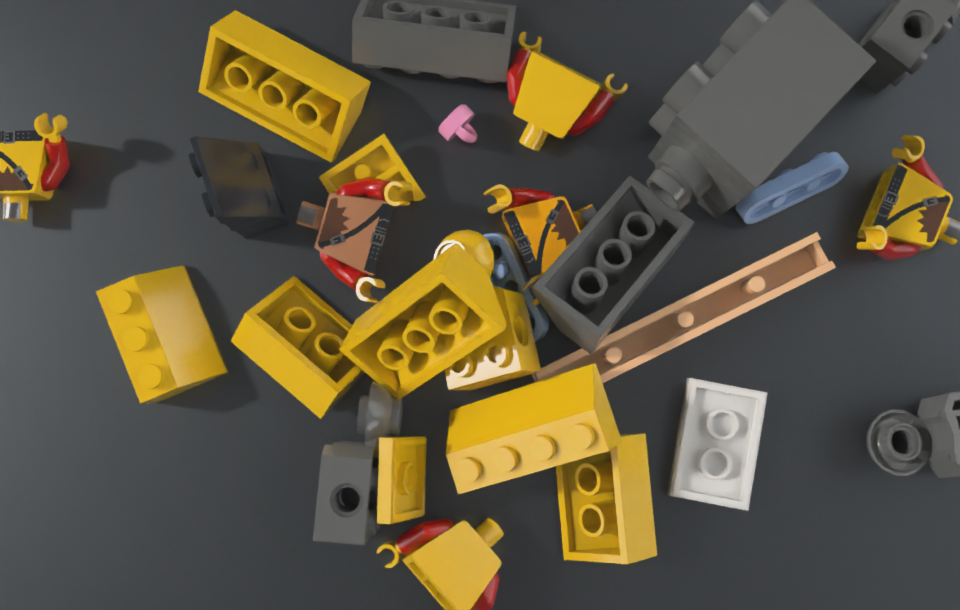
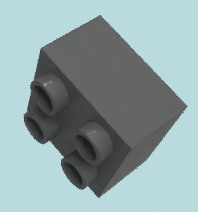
[646,0,876,220]

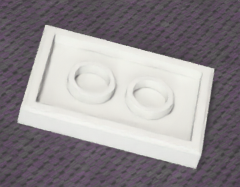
[667,378,768,511]

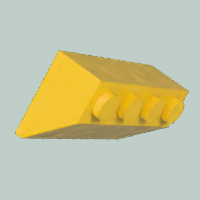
[198,10,371,163]
[339,242,507,399]
[446,363,622,494]

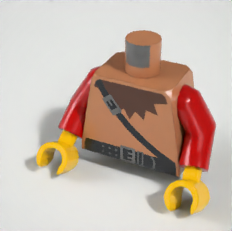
[296,177,412,303]

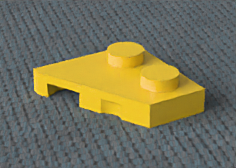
[319,134,426,201]

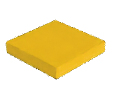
[377,436,427,524]

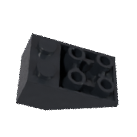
[189,136,290,239]

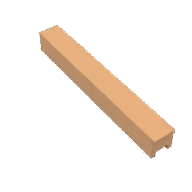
[531,232,836,383]

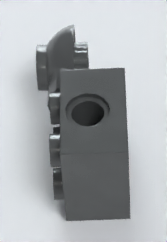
[859,0,960,93]
[313,381,403,545]
[866,392,960,478]

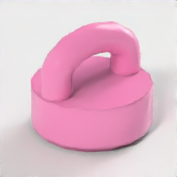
[438,104,477,143]

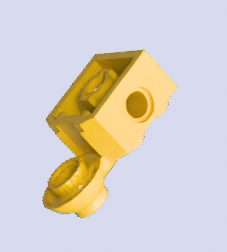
[434,230,541,391]

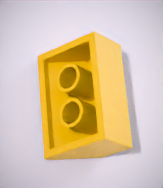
[96,265,228,404]
[231,276,364,419]
[556,433,657,564]

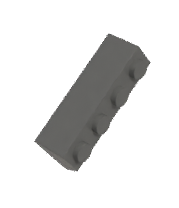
[352,0,517,83]
[532,176,695,355]

